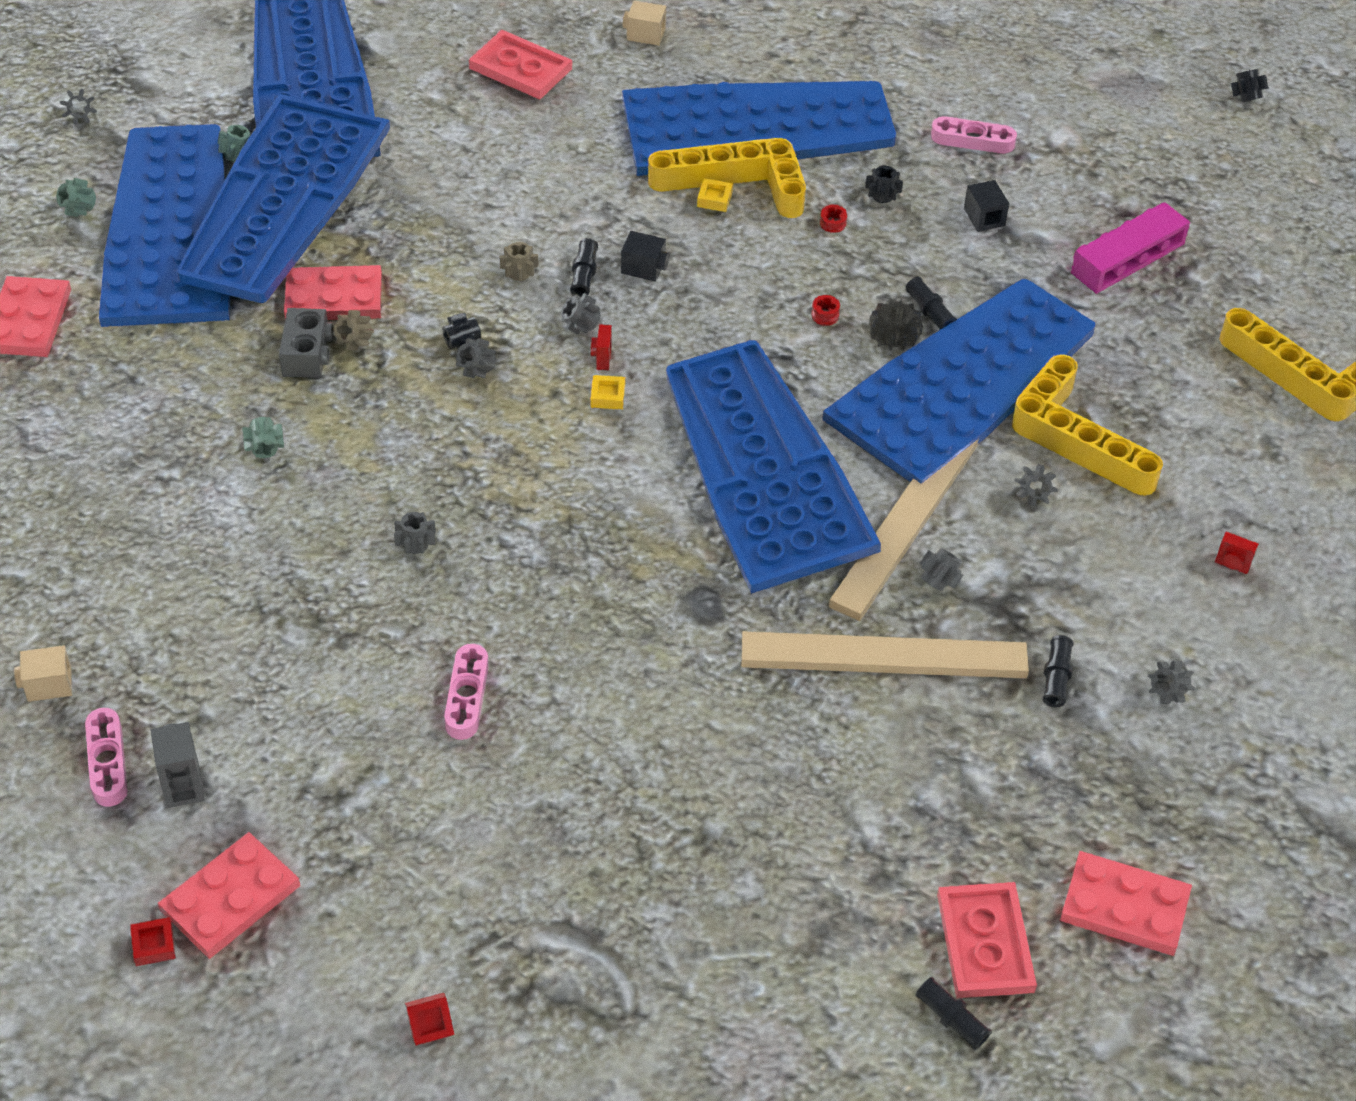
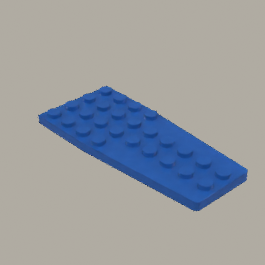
[253,0,381,157]
[622,81,896,176]
[177,94,390,303]
[99,124,230,327]
[822,279,1095,484]
[666,340,881,594]

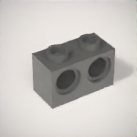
[279,308,334,378]
[150,722,205,808]

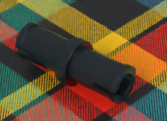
[570,238,598,297]
[905,276,957,330]
[1042,635,1074,707]
[915,977,992,1051]

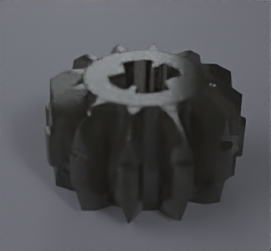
[869,298,923,351]

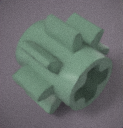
[217,125,252,162]
[56,178,96,217]
[242,417,284,458]

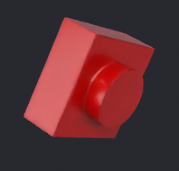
[591,324,612,371]
[1215,531,1259,574]
[130,917,176,967]
[405,992,455,1046]

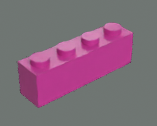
[1071,202,1190,294]

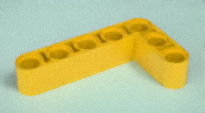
[648,138,806,218]
[1219,308,1356,422]
[1012,355,1163,496]

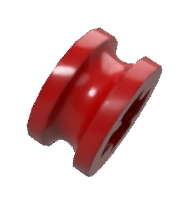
[820,204,848,233]
[811,295,840,326]

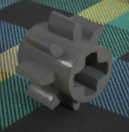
[60,88,97,125]
[561,293,601,335]
[456,338,496,378]
[1014,464,1058,506]
[394,512,436,554]
[919,548,964,591]
[1148,660,1195,704]

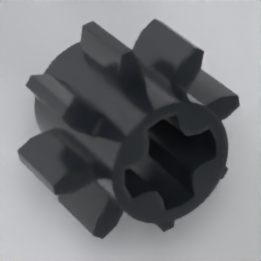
[1231,69,1269,102]
[865,165,903,203]
[442,312,482,349]

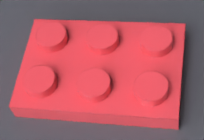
[469,30,572,100]
[284,265,382,320]
[0,276,71,357]
[158,832,300,959]
[1060,851,1192,956]
[937,882,1037,999]

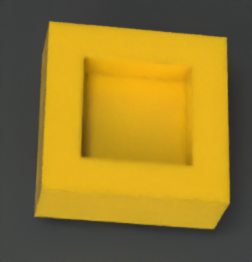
[697,178,733,212]
[590,375,626,410]

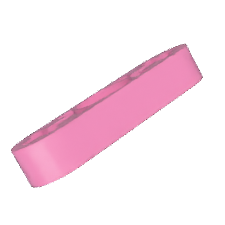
[931,116,1017,154]
[444,644,489,740]
[85,708,128,807]

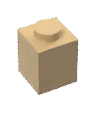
[623,0,666,46]
[14,645,72,702]

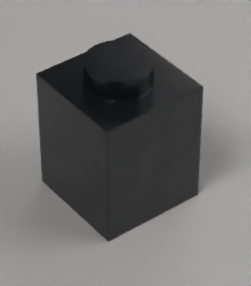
[964,180,1009,232]
[621,231,670,282]

